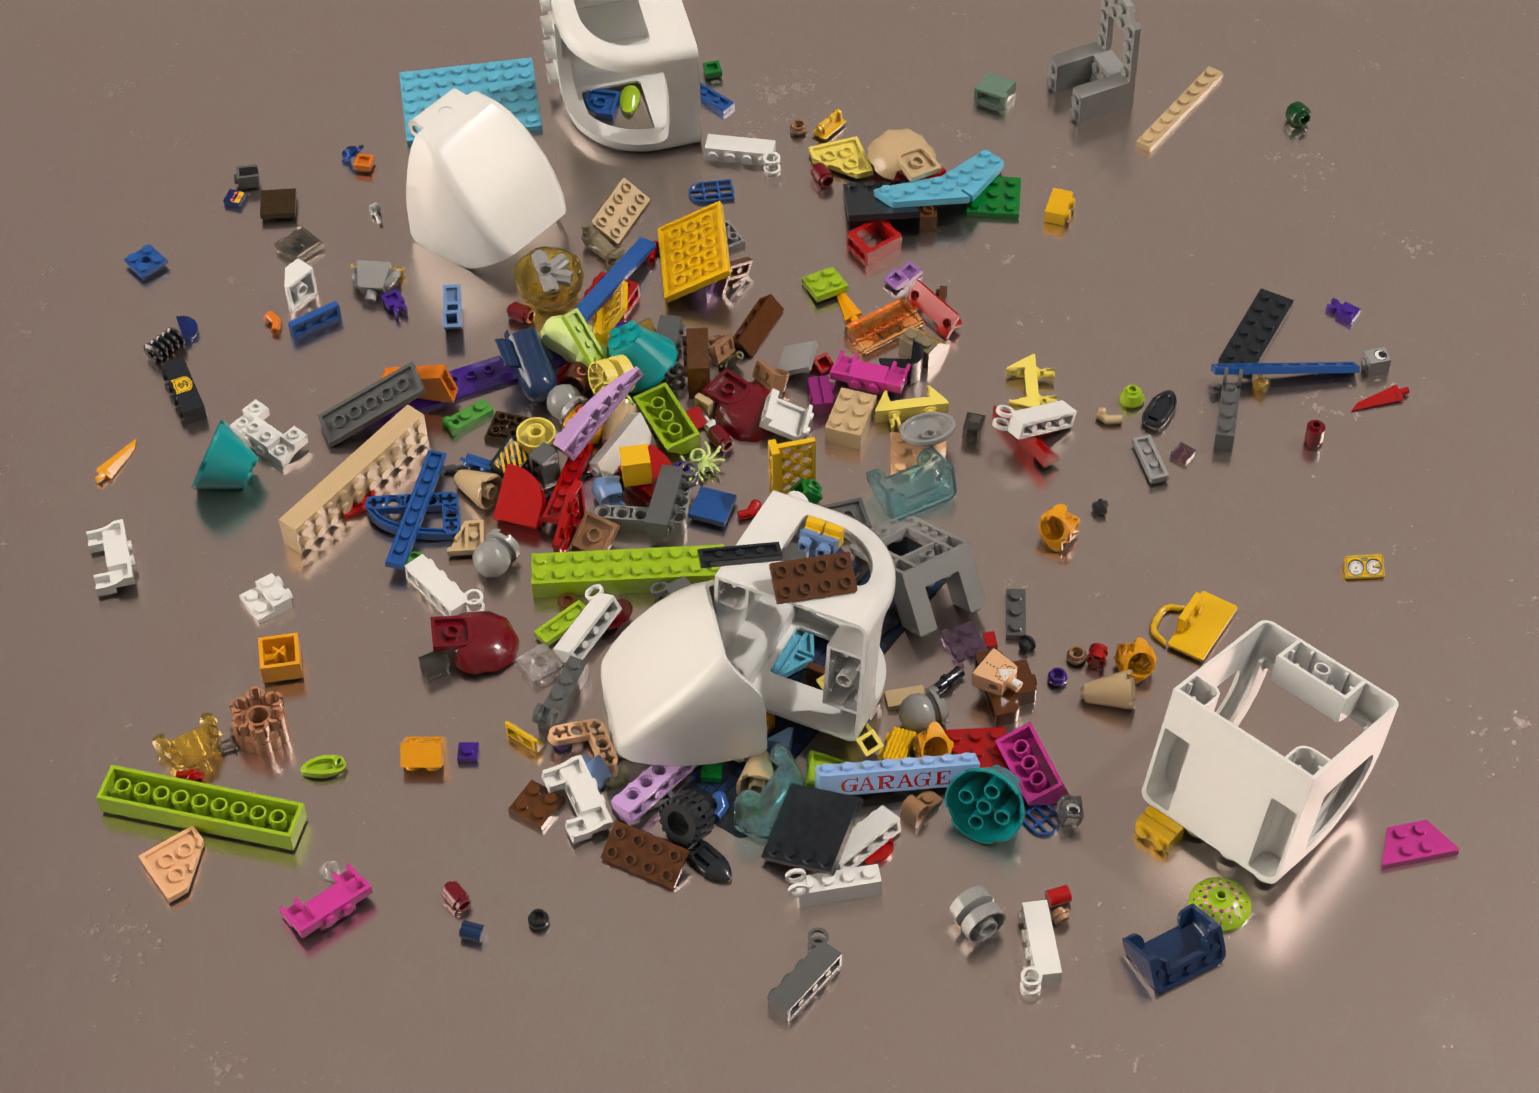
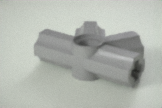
[531,249,574,300]

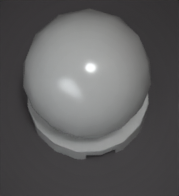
[547,384,589,425]
[473,529,521,578]
[898,686,949,733]

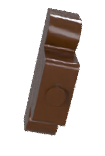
[974,649,1037,727]

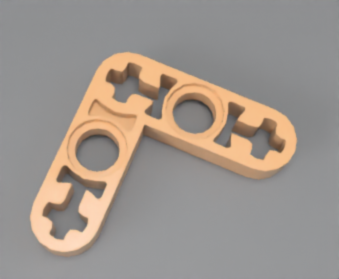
[547,719,618,771]

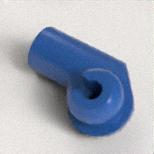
[712,791,729,820]

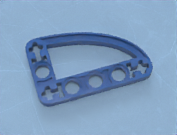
[365,492,460,540]

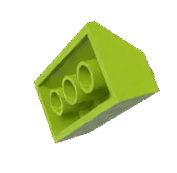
[633,382,701,455]

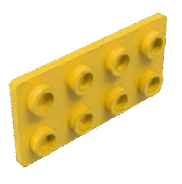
[1168,591,1237,662]

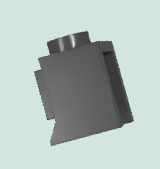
[234,164,260,189]

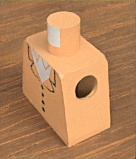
[972,648,1023,696]

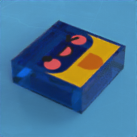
[223,189,247,208]

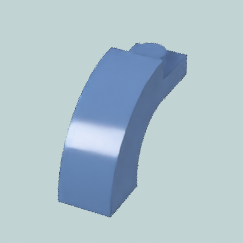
[442,284,463,330]

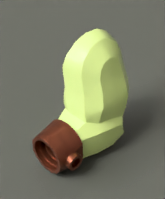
[541,315,609,395]

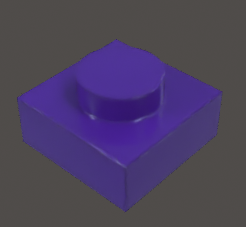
[457,742,479,764]

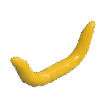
[1150,604,1186,646]

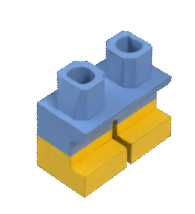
[798,515,845,556]

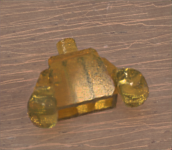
[152,712,220,774]

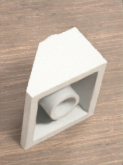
[284,258,318,312]

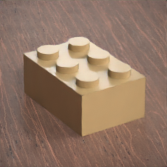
[825,387,877,450]

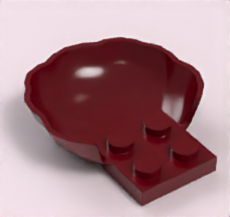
[702,368,781,442]
[430,611,520,674]

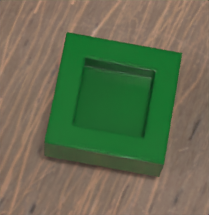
[702,60,722,79]
[701,762,723,783]

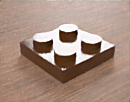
[508,779,566,831]

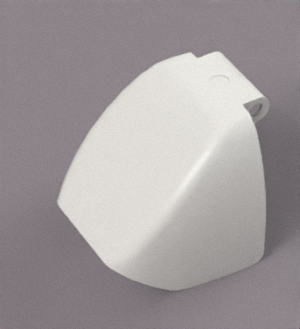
[406,89,566,269]
[601,580,767,766]

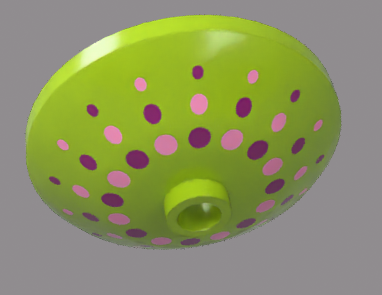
[1188,877,1252,933]

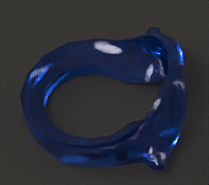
[342,144,364,163]

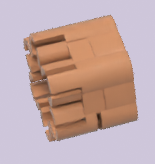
[229,686,290,756]

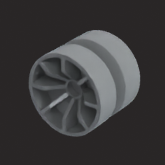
[949,886,1006,943]

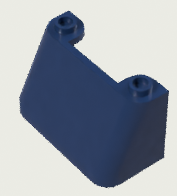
[1122,903,1226,992]

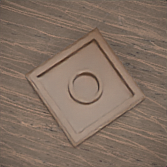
[570,510,620,551]

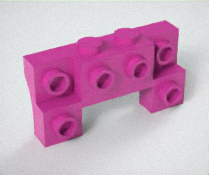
[830,350,911,395]
[279,863,373,938]

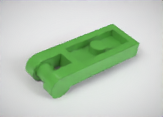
[441,398,495,436]

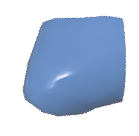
[592,475,626,506]

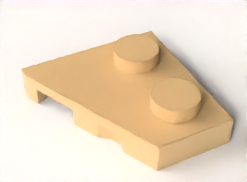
[447,520,484,556]

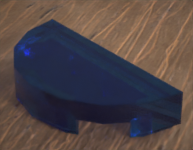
[176,316,199,345]

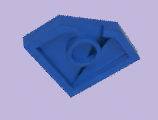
[584,89,621,120]

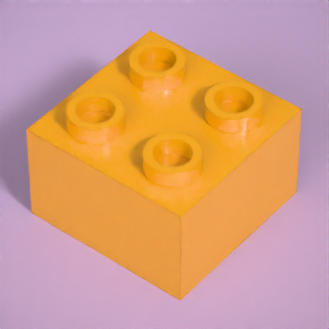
[258,633,303,683]

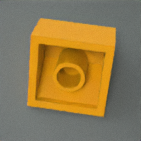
[400,737,446,771]

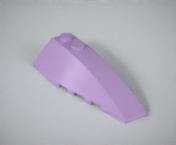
[552,366,643,461]

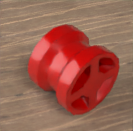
[1086,643,1109,668]

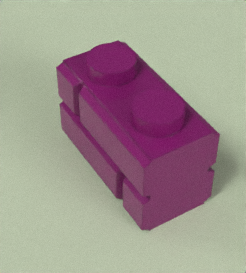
[807,375,837,417]

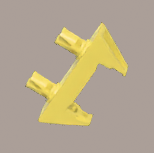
[1006,354,1057,411]
[875,385,949,432]

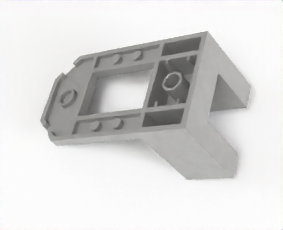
[1047,0,1141,123]
[849,516,987,637]

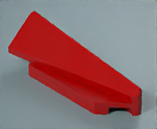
[993,405,1060,468]

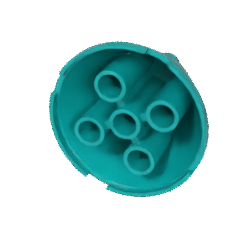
[608,321,677,393]
[191,419,259,490]
[945,765,1025,844]

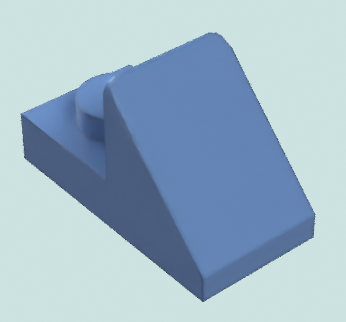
[766,727,794,772]
[581,753,612,791]

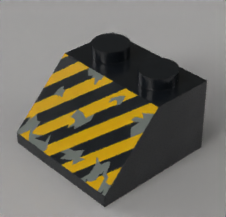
[490,436,530,478]

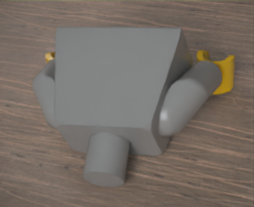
[350,260,405,303]

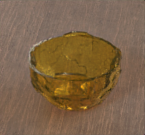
[513,246,584,311]

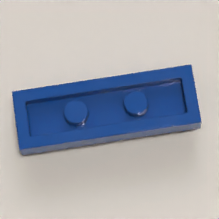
[288,301,341,339]

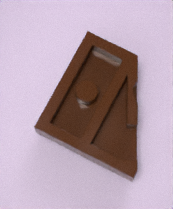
[717,257,753,296]

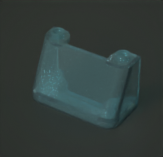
[866,446,957,522]
[734,743,805,843]

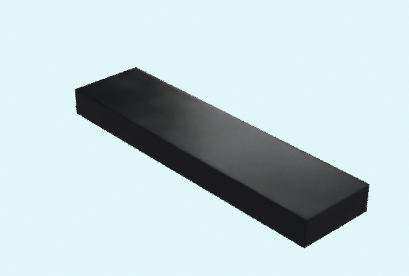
[697,542,783,568]

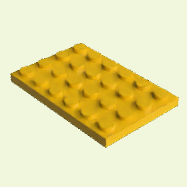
[657,201,731,303]

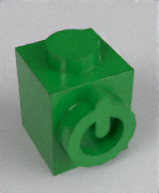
[790,477,823,504]

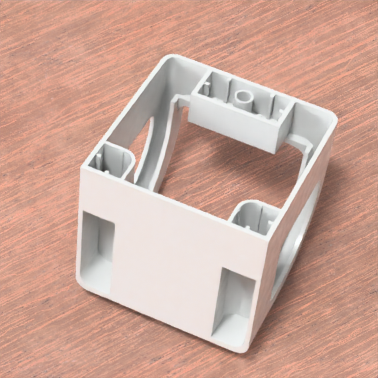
[539,0,702,152]
[714,490,896,741]
[1142,620,1399,884]

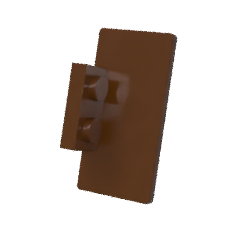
[769,552,858,604]
[601,820,689,889]

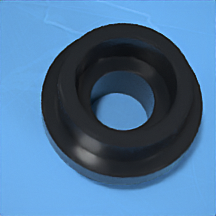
[528,909,549,930]

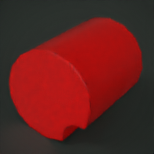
[1045,885,1072,908]

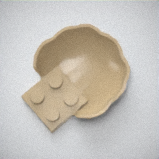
[867,128,941,182]

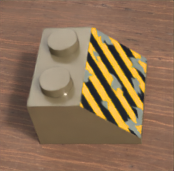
[899,327,949,369]

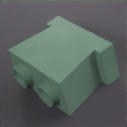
[974,71,1016,110]

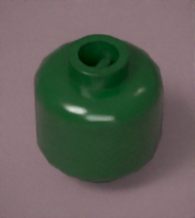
[1285,101,1311,127]

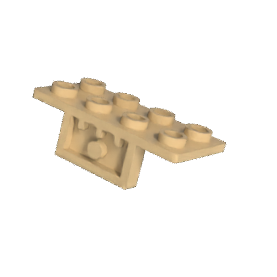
[591,178,650,245]

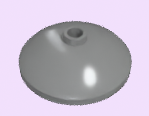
[900,412,956,447]

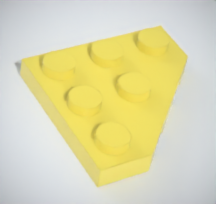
[808,136,873,179]

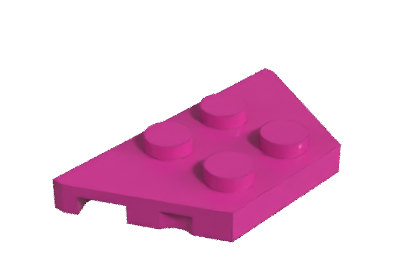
[1381,820,1459,869]

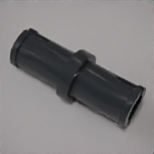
[930,666,965,696]

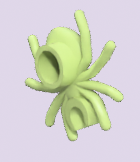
[680,441,725,482]

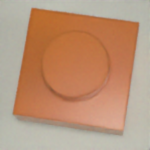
[353,153,375,172]

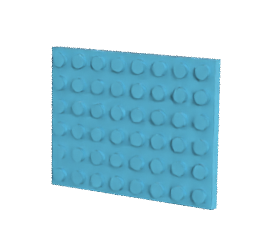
[399,58,542,146]

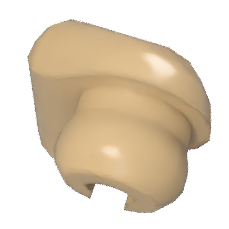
[1096,407,1122,425]

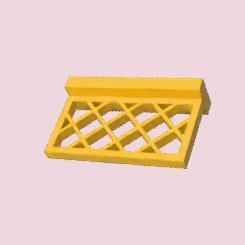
[593,280,628,347]
[768,437,816,494]

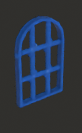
[688,179,735,204]
[1022,795,1060,837]

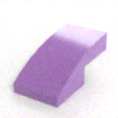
[883,260,923,291]

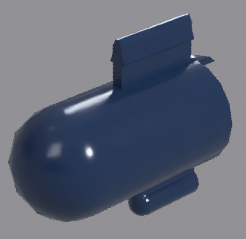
[495,329,558,403]

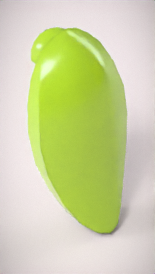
[620,85,640,115]
[300,755,346,778]

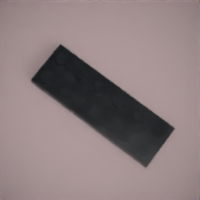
[1218,288,1294,376]

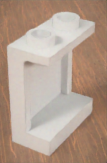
[759,388,814,441]

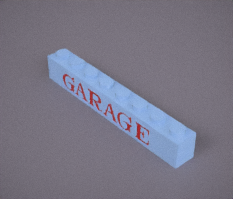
[815,752,980,795]

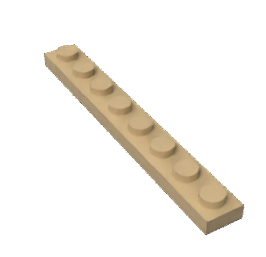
[1136,66,1223,153]

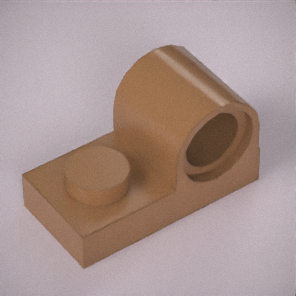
[709,334,736,364]
[752,360,790,392]
[900,789,943,828]

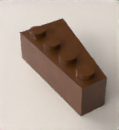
[683,328,710,399]

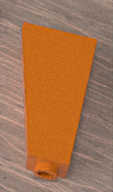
[381,364,458,403]

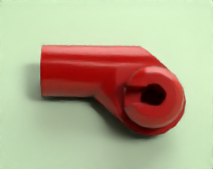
[646,240,659,264]
[737,499,762,520]

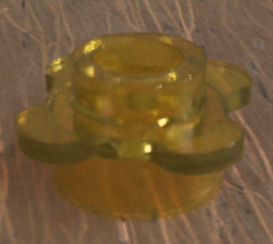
[1253,374,1269,396]

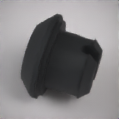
[1092,499,1108,515]
[1019,635,1036,652]

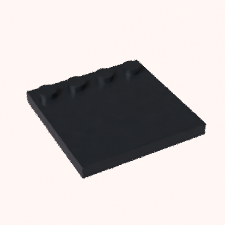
[843,179,919,222]
[761,783,864,876]

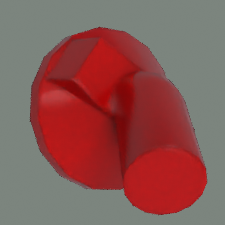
[176,768,205,783]

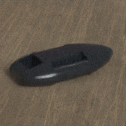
[1142,390,1177,429]
[684,840,732,881]

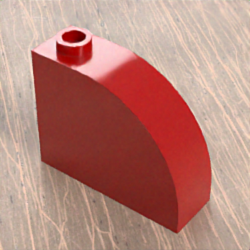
[618,444,672,505]
[493,463,546,531]

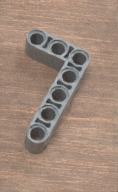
[594,481,692,535]

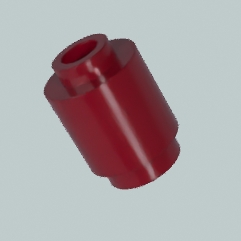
[810,163,834,188]
[507,301,535,324]
[1305,420,1326,447]
[707,425,734,452]
[441,881,471,912]

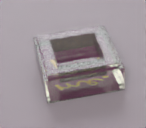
[1170,442,1197,466]

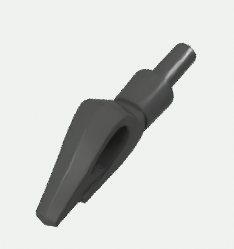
[439,464,468,478]

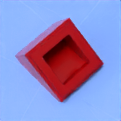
[812,352,834,376]
[685,406,707,430]

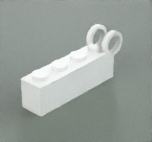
[705,134,781,176]
[992,400,1077,440]
[404,554,485,616]
[553,584,622,663]
[836,805,901,870]
[785,864,882,908]
[1018,900,1062,996]

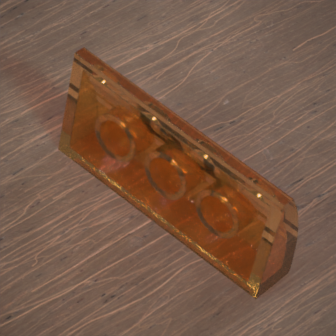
[844,296,925,355]

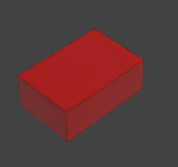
[982,631,998,650]

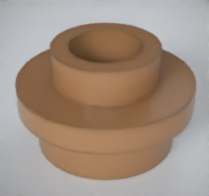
[790,119,807,135]
[1067,646,1087,665]
[1051,907,1071,925]

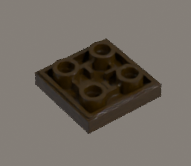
[260,188,297,219]
[484,411,529,445]

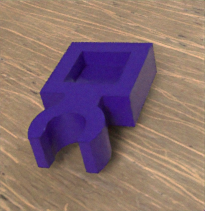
[381,289,408,318]
[1326,298,1361,324]

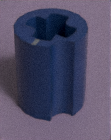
[459,920,486,943]

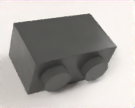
[529,442,560,488]

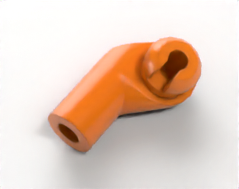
[264,311,282,334]

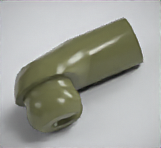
[718,351,744,369]
[605,765,629,790]

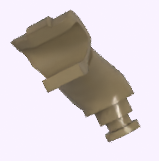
[581,221,625,270]

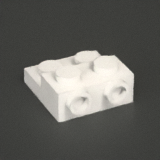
[239,573,293,625]

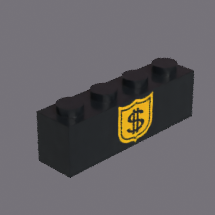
[161,356,207,425]

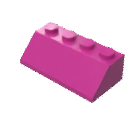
[995,722,1069,805]

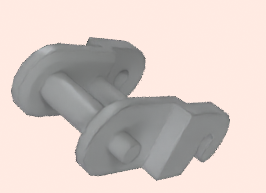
[213,728,237,754]

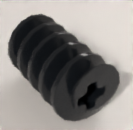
[144,327,185,363]

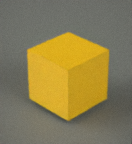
[619,444,652,487]

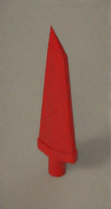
[1351,385,1410,411]

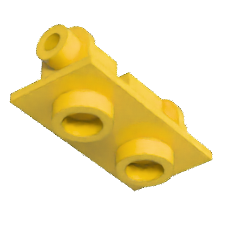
[812,109,846,140]

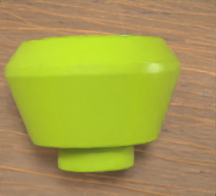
[1119,385,1144,408]

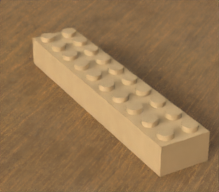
[278,404,428,554]

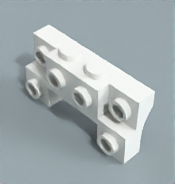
[230,399,308,468]
[86,519,136,597]
[541,755,613,844]

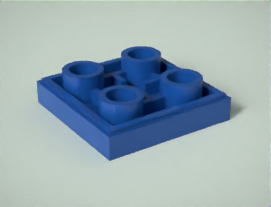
[688,486,737,527]

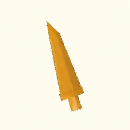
[836,293,862,326]
[94,439,136,483]

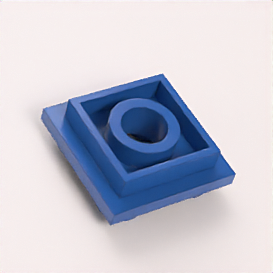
[123,244,168,278]
[460,453,492,473]

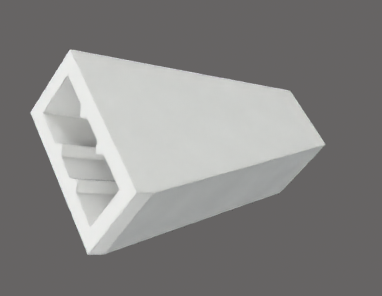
[589,412,657,478]

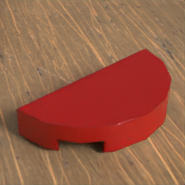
[862,838,894,865]

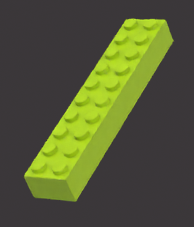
[531,544,724,598]
[96,765,307,851]

